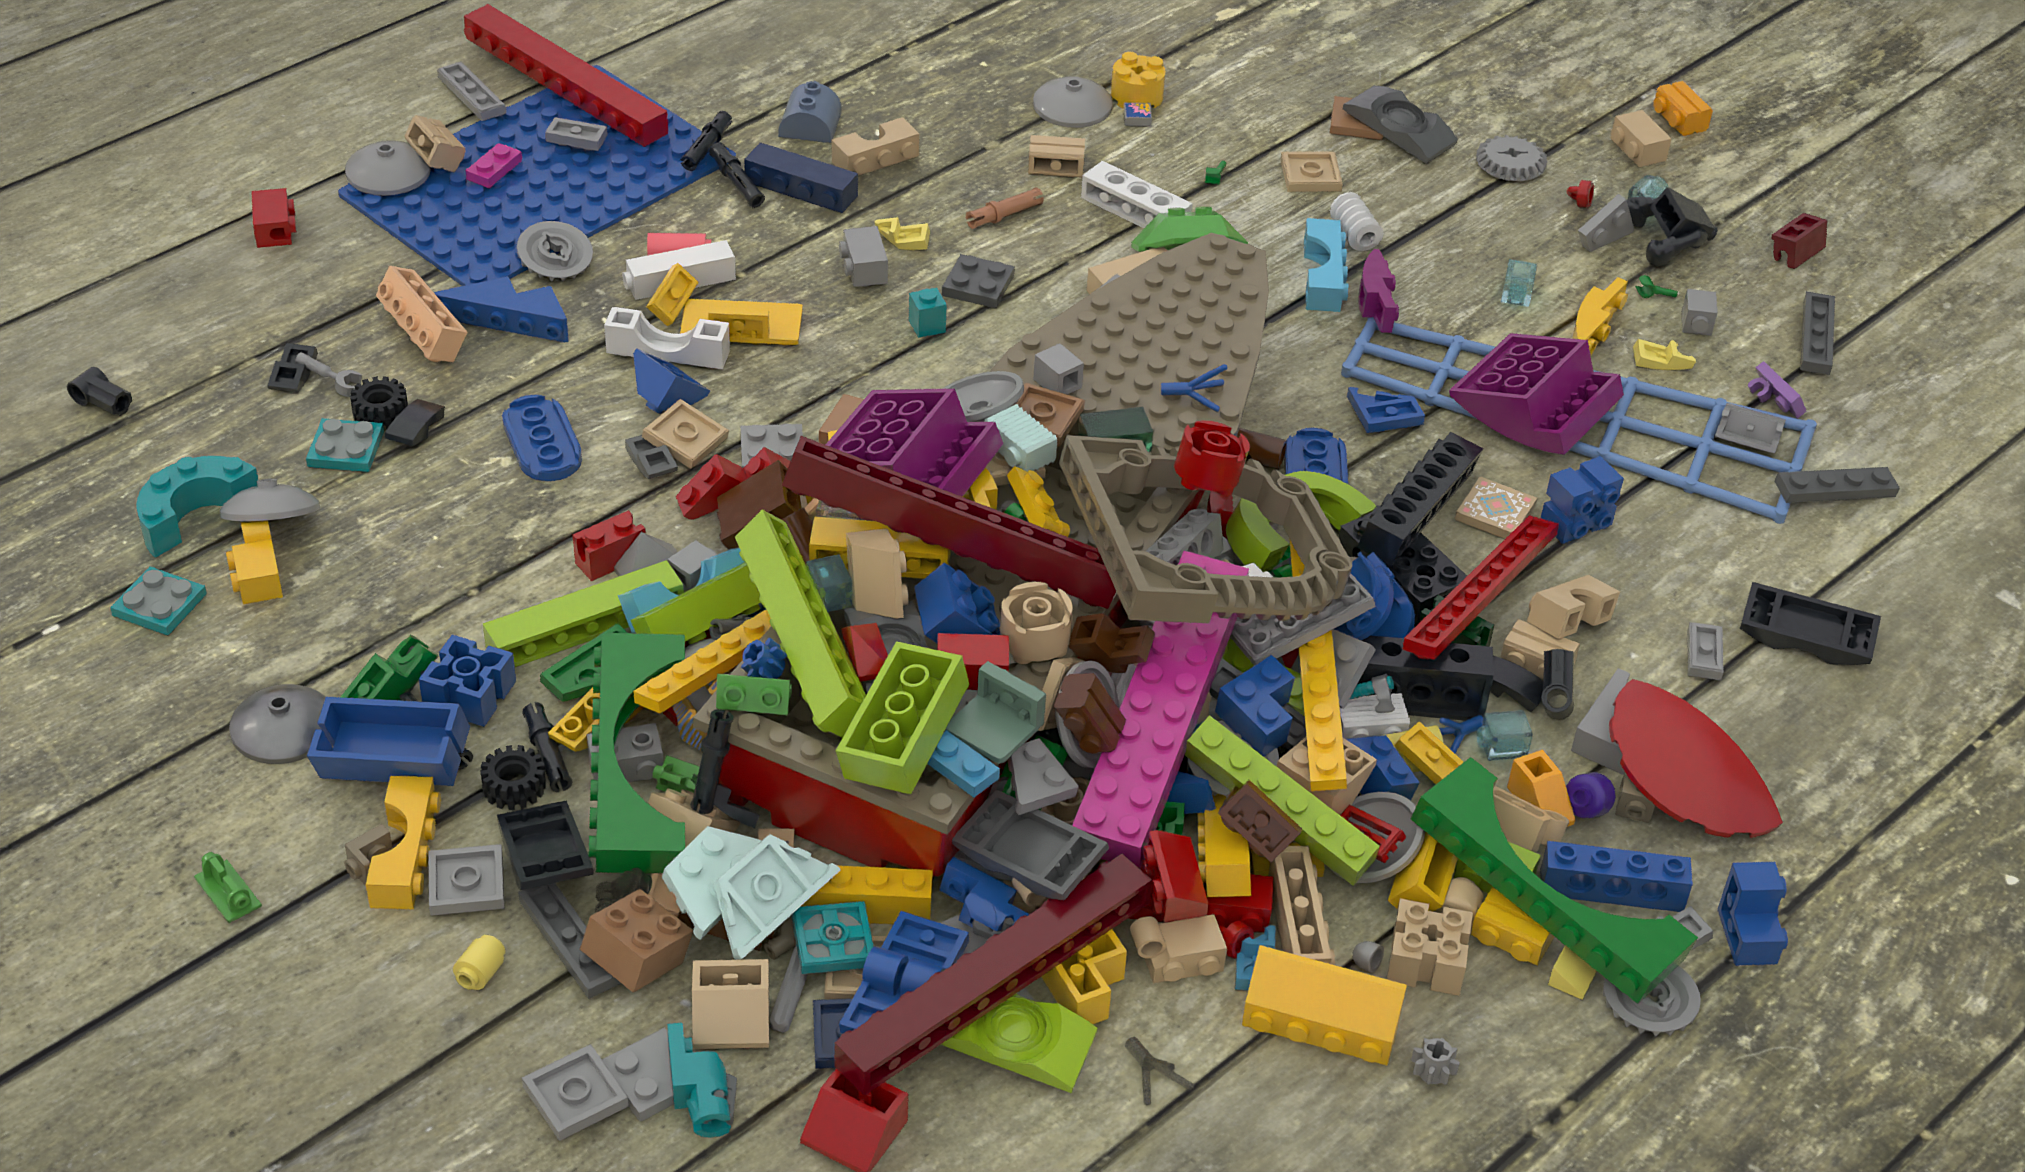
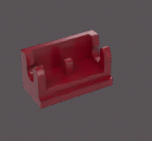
[1771,213,1828,269]

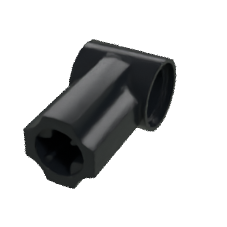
[67,366,132,416]
[1542,649,1574,720]

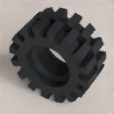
[350,376,408,429]
[480,745,546,810]

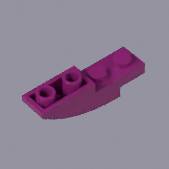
[1358,249,1399,333]

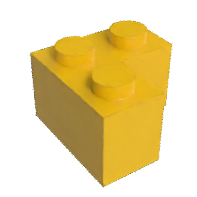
[1042,929,1127,1024]

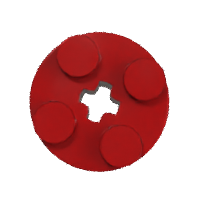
[1174,420,1250,495]

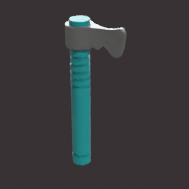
[1349,674,1395,713]

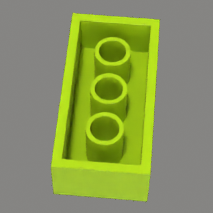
[836,641,969,795]

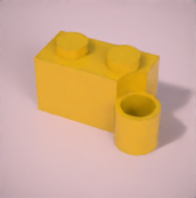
[226,520,283,605]

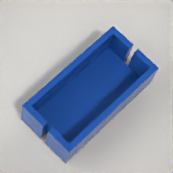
[307,697,470,786]

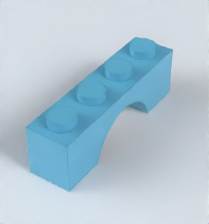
[1304,218,1348,312]
[618,548,744,633]

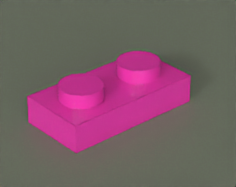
[465,143,522,188]

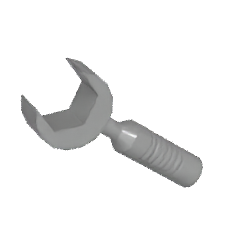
[295,352,362,397]

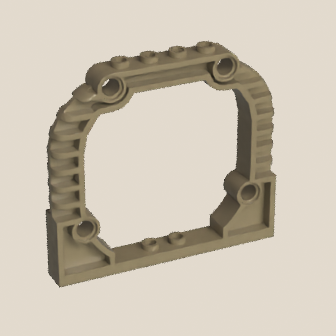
[1059,435,1352,623]

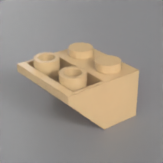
[846,528,908,619]
[1277,737,1377,815]
[648,789,740,848]
[692,959,769,1049]

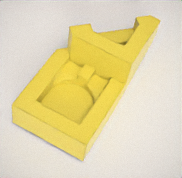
[874,217,930,250]
[1633,339,1696,370]

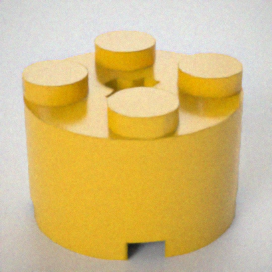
[1111,52,1166,109]

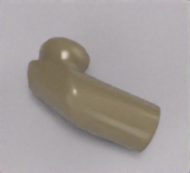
[764,915,796,960]

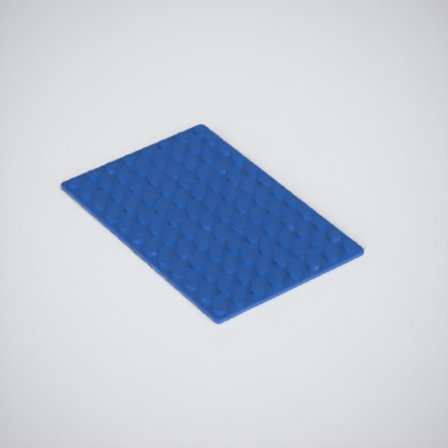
[338,65,736,286]

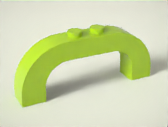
[1226,471,1376,572]

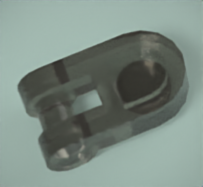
[595,868,652,913]

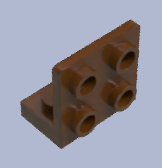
[1218,780,1302,862]

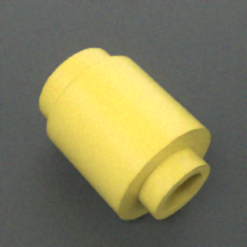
[453,935,505,990]

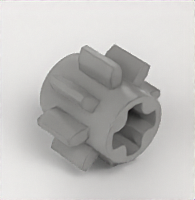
[1411,1038,1460,1085]

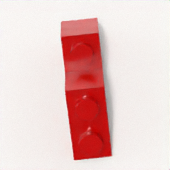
[676,447,790,520]

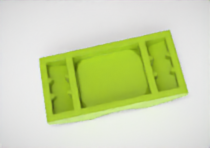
[941,994,1098,1093]

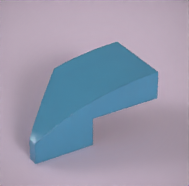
[1235,925,1276,991]

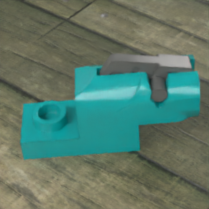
[667,1022,737,1138]

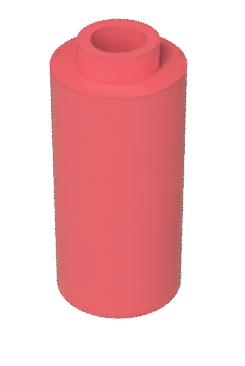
[647,233,712,256]

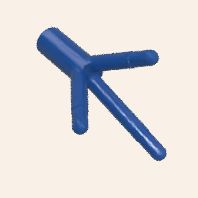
[1161,364,1228,412]
[1439,715,1486,754]

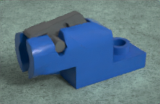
[939,857,1029,939]

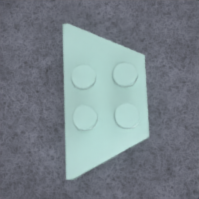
[662,826,762,940]
[713,834,841,960]

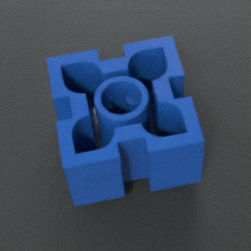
[1541,456,1624,544]
[419,634,516,727]

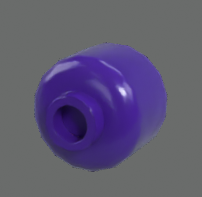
[1566,772,1616,819]

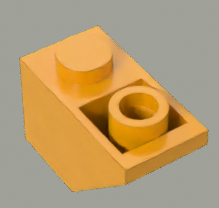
[1507,749,1575,827]

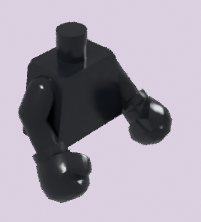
[1627,187,1717,266]

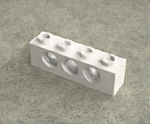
[1081,161,1192,228]

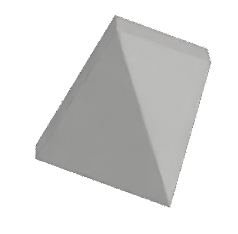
[614,532,677,577]

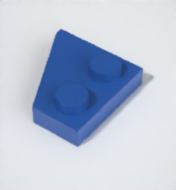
[1347,387,1425,433]

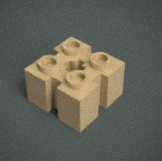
[1387,899,1473,996]

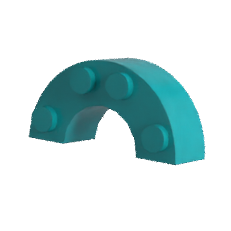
[136,456,259,558]

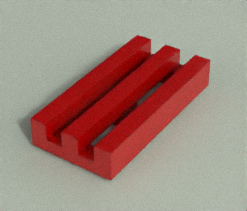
[1340,804,1406,864]

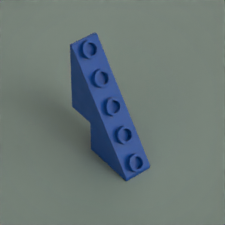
[434,276,569,343]

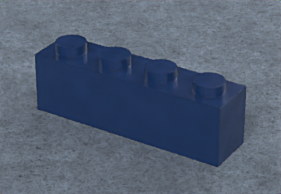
[744,142,858,213]

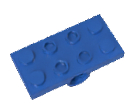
[839,911,969,1034]

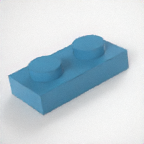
[927,730,1000,798]

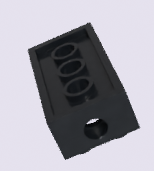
[1339,512,1467,629]
[1358,635,1494,721]

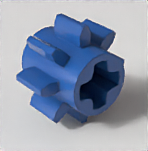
[741,637,787,679]

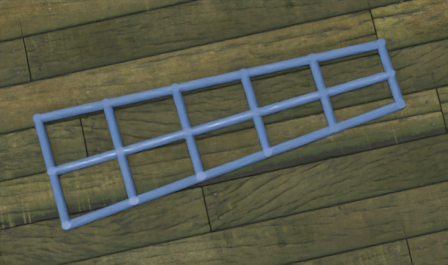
[1341,317,1817,524]

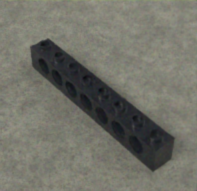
[1357,432,1484,566]

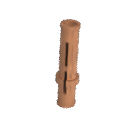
[966,187,1044,229]

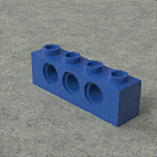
[1540,841,1693,912]

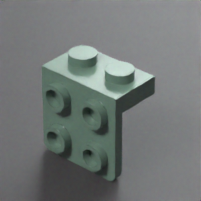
[945,661,1046,763]

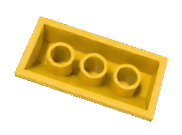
[1242,945,1407,1066]

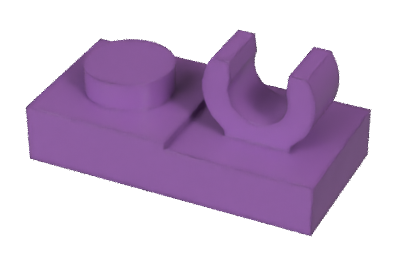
[1748,361,1807,419]

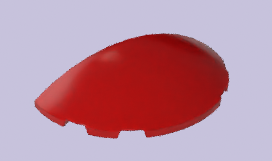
[1609,679,1783,838]

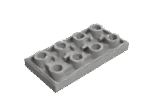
[1230,573,1376,666]

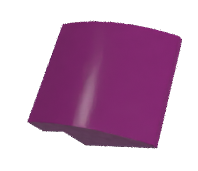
[1449,333,1624,455]
[826,388,1003,497]

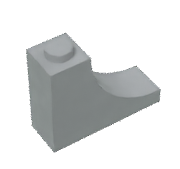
[1571,668,1630,775]

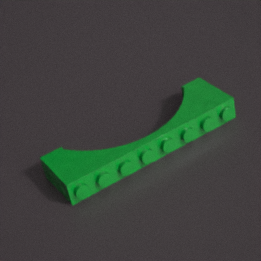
[589,633,685,873]
[1410,757,1698,1004]

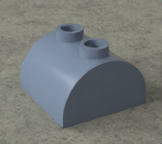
[778,81,842,143]

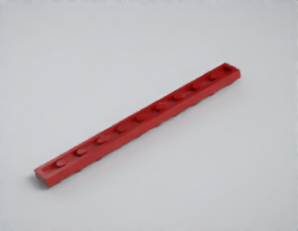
[1402,515,1559,660]

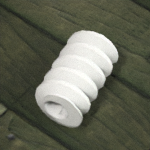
[1330,192,1384,251]

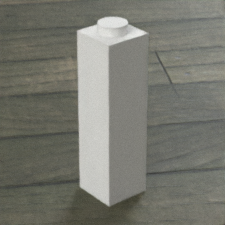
[622,240,736,300]

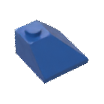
[633,348,710,414]

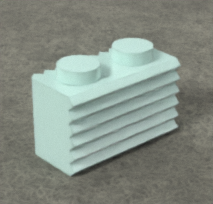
[984,404,1057,472]

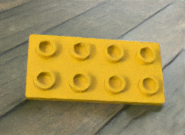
[680,299,803,345]

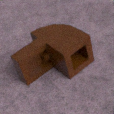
[1068,613,1156,673]

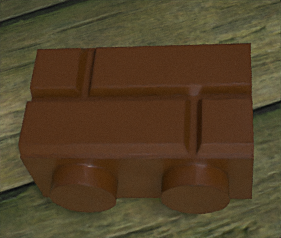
[1053,673,1126,754]

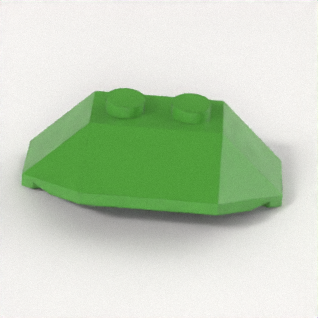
[1131,207,1248,252]

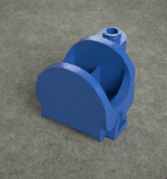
[1333,552,1415,640]

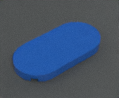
[502,395,582,481]
[1284,428,1348,484]

